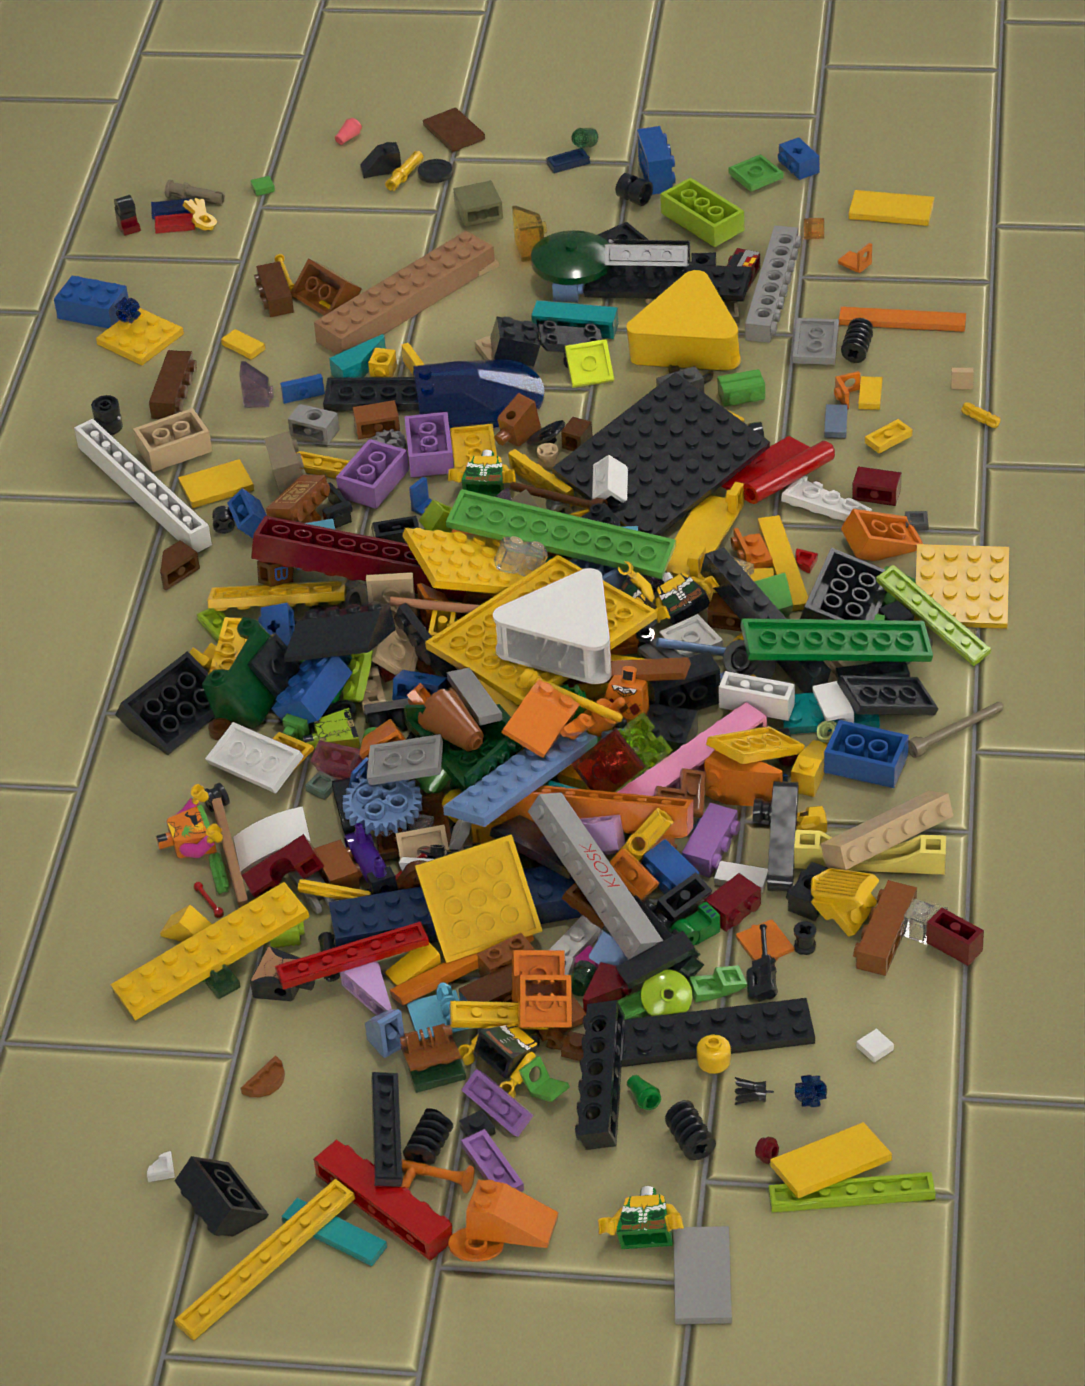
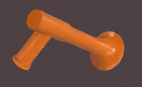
[402,1159,475,1193]

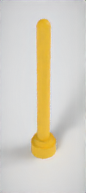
[520,668,623,723]

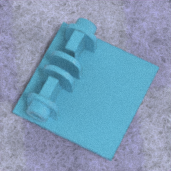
[406,982,469,1041]

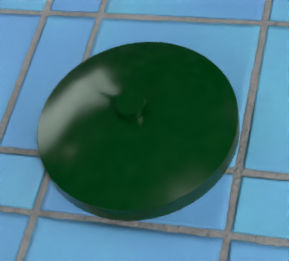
[531,230,612,285]

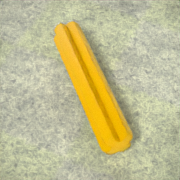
[298,879,371,900]

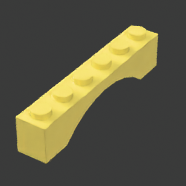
[794,830,946,875]

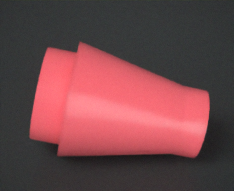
[335,118,362,145]

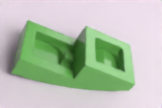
[688,965,747,1002]

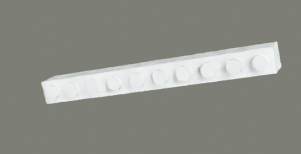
[74,419,212,553]

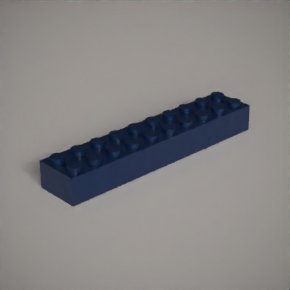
[329,866,582,947]

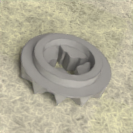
[372,429,406,449]

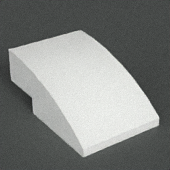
[233,806,311,875]

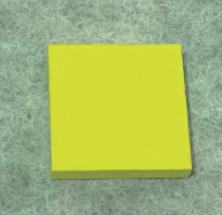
[565,339,614,388]

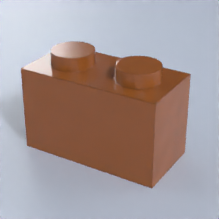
[352,400,400,440]
[315,839,362,889]

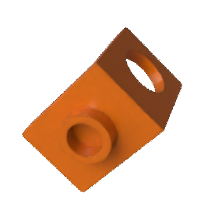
[838,243,872,273]
[834,371,860,409]

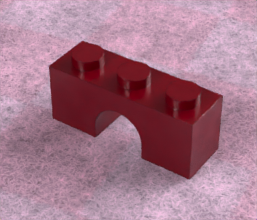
[242,834,324,899]

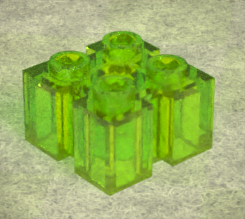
[600,712,673,783]

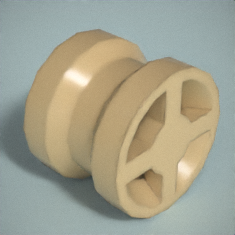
[537,443,559,470]

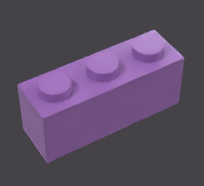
[682,803,740,877]

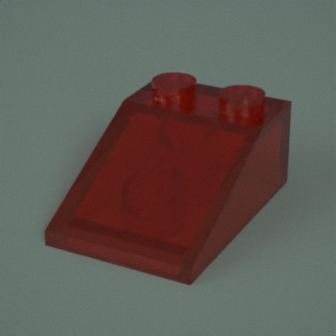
[571,728,646,792]

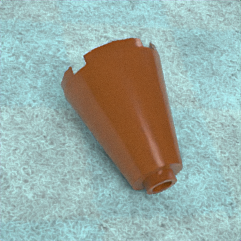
[418,688,483,751]

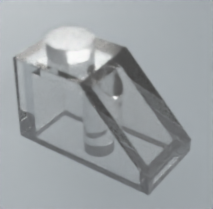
[903,899,948,944]

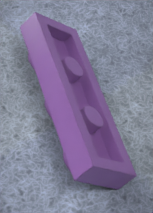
[461,1069,534,1137]
[461,1129,524,1192]

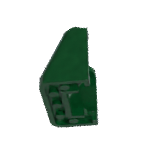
[202,617,276,728]

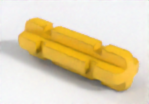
[961,402,1001,428]

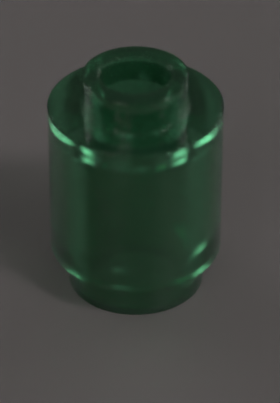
[571,128,599,148]

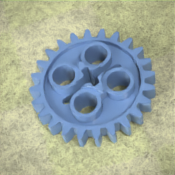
[343,777,422,836]

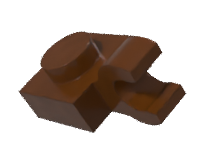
[546,1028,585,1061]

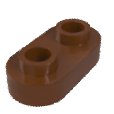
[396,860,427,890]

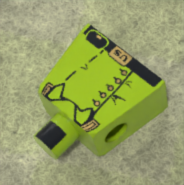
[303,708,360,759]

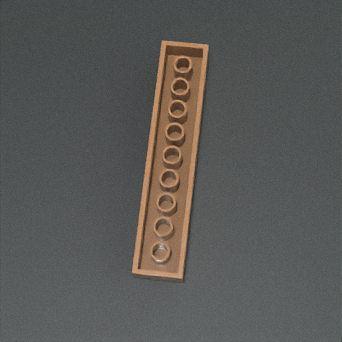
[314,231,495,355]

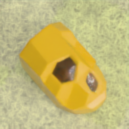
[796,805,827,833]

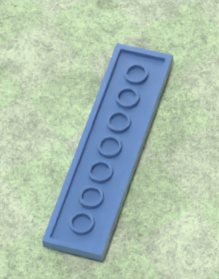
[444,731,597,827]

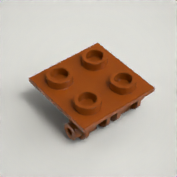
[400,1023,461,1071]

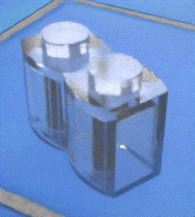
[494,536,548,576]

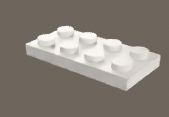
[205,722,304,793]

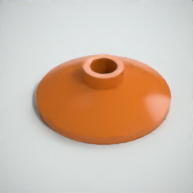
[448,1228,504,1262]

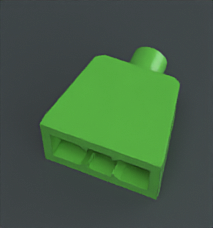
[754,573,793,617]

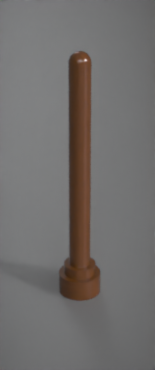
[510,482,608,511]

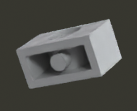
[288,404,340,445]

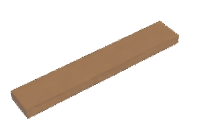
[212,797,248,908]

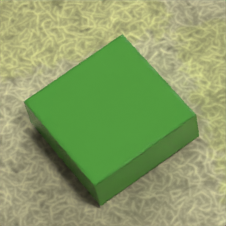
[251,176,275,196]

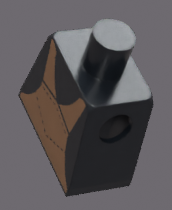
[250,946,315,1001]

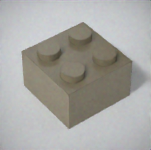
[264,431,306,495]

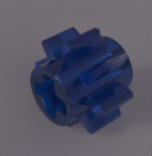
[114,297,141,323]
[794,1074,827,1108]

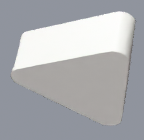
[493,568,612,684]

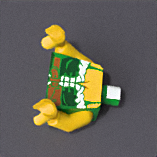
[448,450,516,497]
[598,1186,684,1249]

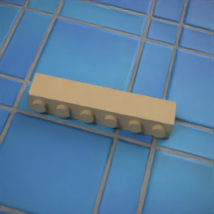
[821,791,954,870]

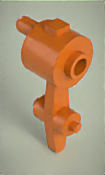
[560,697,625,740]

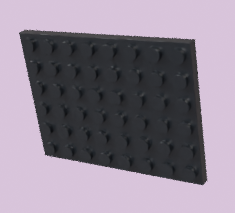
[552,372,770,536]

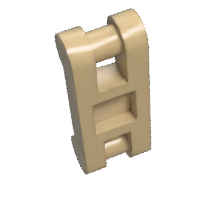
[361,666,386,715]

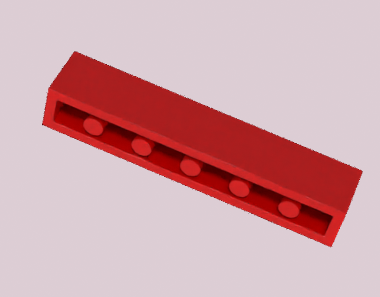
[313,1139,453,1261]

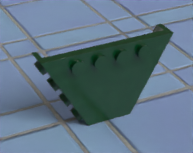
[404,704,522,792]

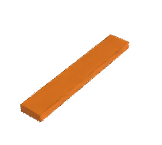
[839,307,966,332]
[390,935,534,1006]

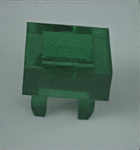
[205,964,241,999]

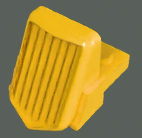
[811,868,879,937]

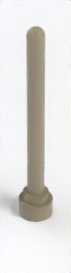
[908,702,1004,758]

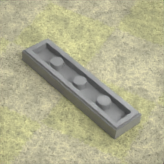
[447,668,502,725]

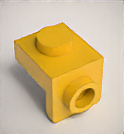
[189,643,216,670]

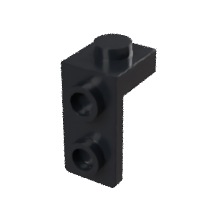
[322,482,353,528]

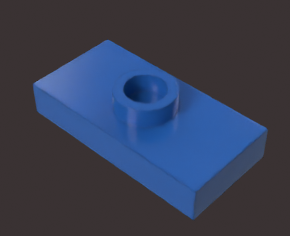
[280,374,325,404]

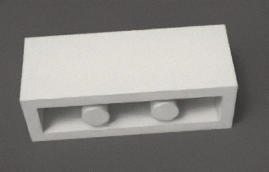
[719,671,795,721]

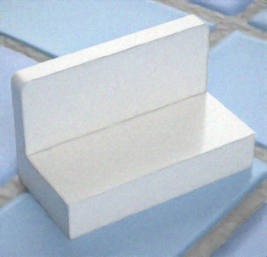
[592,455,628,503]
[813,681,854,723]

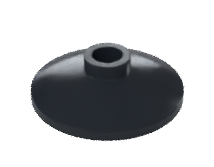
[527,420,566,446]

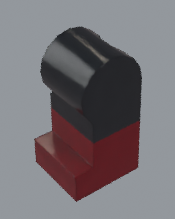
[114,195,141,236]

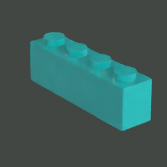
[531,300,619,339]

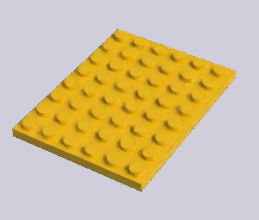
[425,555,657,705]

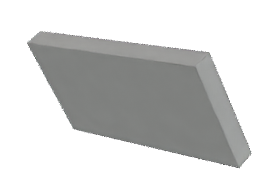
[674,1226,732,1324]

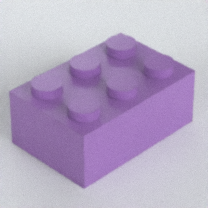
[404,412,454,477]
[336,439,409,509]

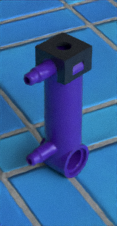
[344,823,398,895]

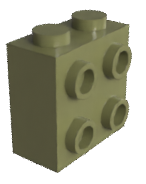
[453,180,503,226]

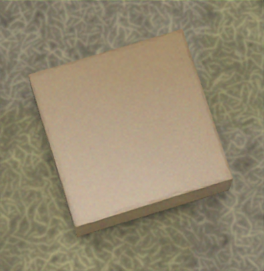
[951,368,974,389]

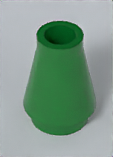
[627,1075,661,1110]

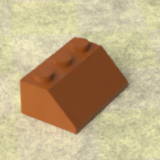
[291,258,362,315]

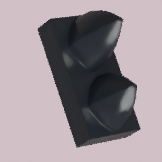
[364,698,410,730]

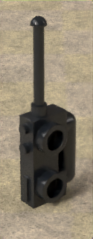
[746,924,778,1002]

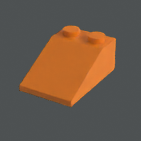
[841,509,923,561]
[501,679,580,758]
[704,750,783,806]
[466,1180,558,1248]

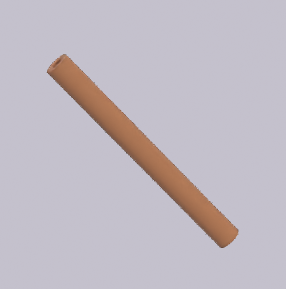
[389,597,480,613]

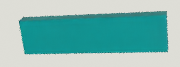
[281,1198,387,1266]

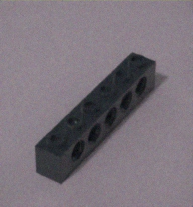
[575,1000,625,1150]

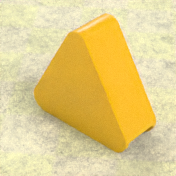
[626,270,741,371]

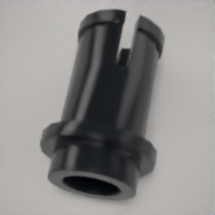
[636,626,655,648]

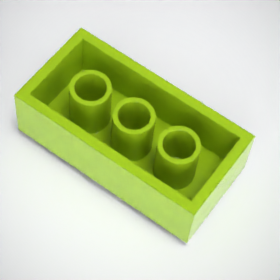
[660,177,745,247]

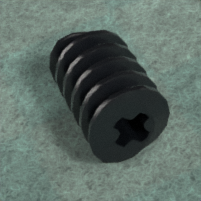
[841,318,873,363]
[665,1100,716,1160]
[403,1108,454,1165]

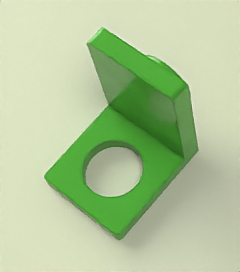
[519,1056,570,1102]

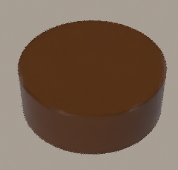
[208,718,231,740]

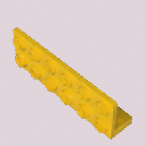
[665,482,744,578]

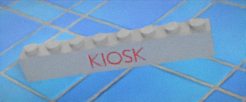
[528,792,663,960]

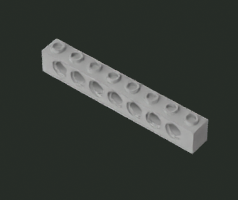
[745,226,802,343]

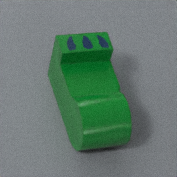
[671,902,720,946]

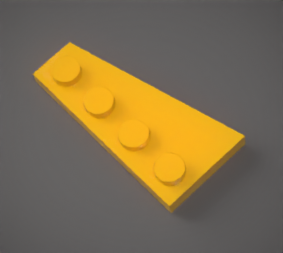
[208,617,247,674]

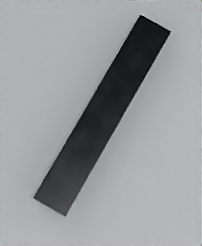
[371,1072,403,1187]

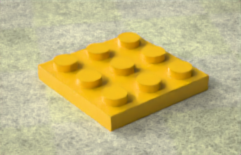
[96,307,184,366]

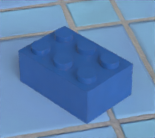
[637,126,676,195]
[54,275,130,328]
[272,656,353,724]
[824,720,909,788]

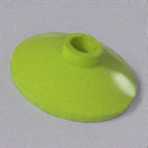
[641,969,692,1016]

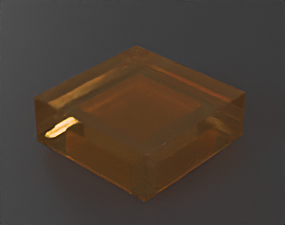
[804,218,824,239]

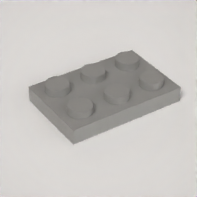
[793,318,839,365]
[367,734,443,785]

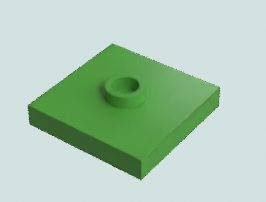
[728,154,784,192]

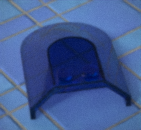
[412,359,545,429]

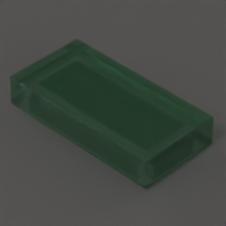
[408,1058,466,1093]

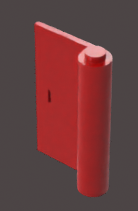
[721,436,835,504]

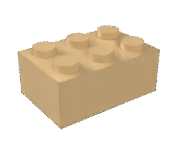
[133,408,212,472]

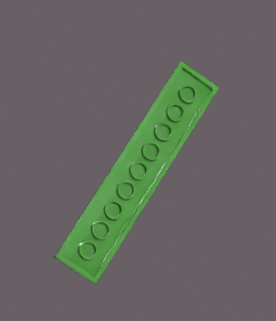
[446,489,676,579]

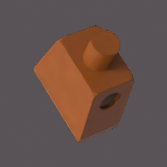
[494,393,541,446]

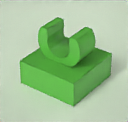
[282,713,310,741]

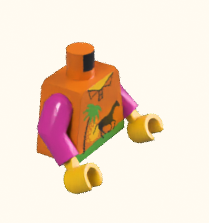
[156,784,223,858]

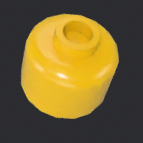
[696,1034,731,1074]

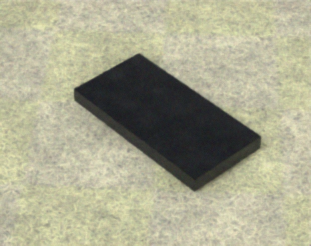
[837,676,939,715]
[489,815,572,879]

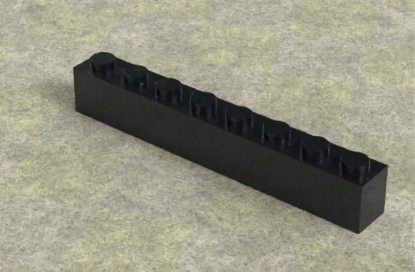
[700,547,831,693]

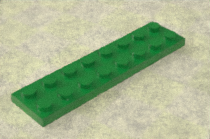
[741,619,933,662]

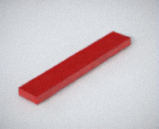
[275,922,429,990]

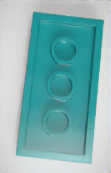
[783,693,880,734]

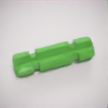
[208,852,230,894]

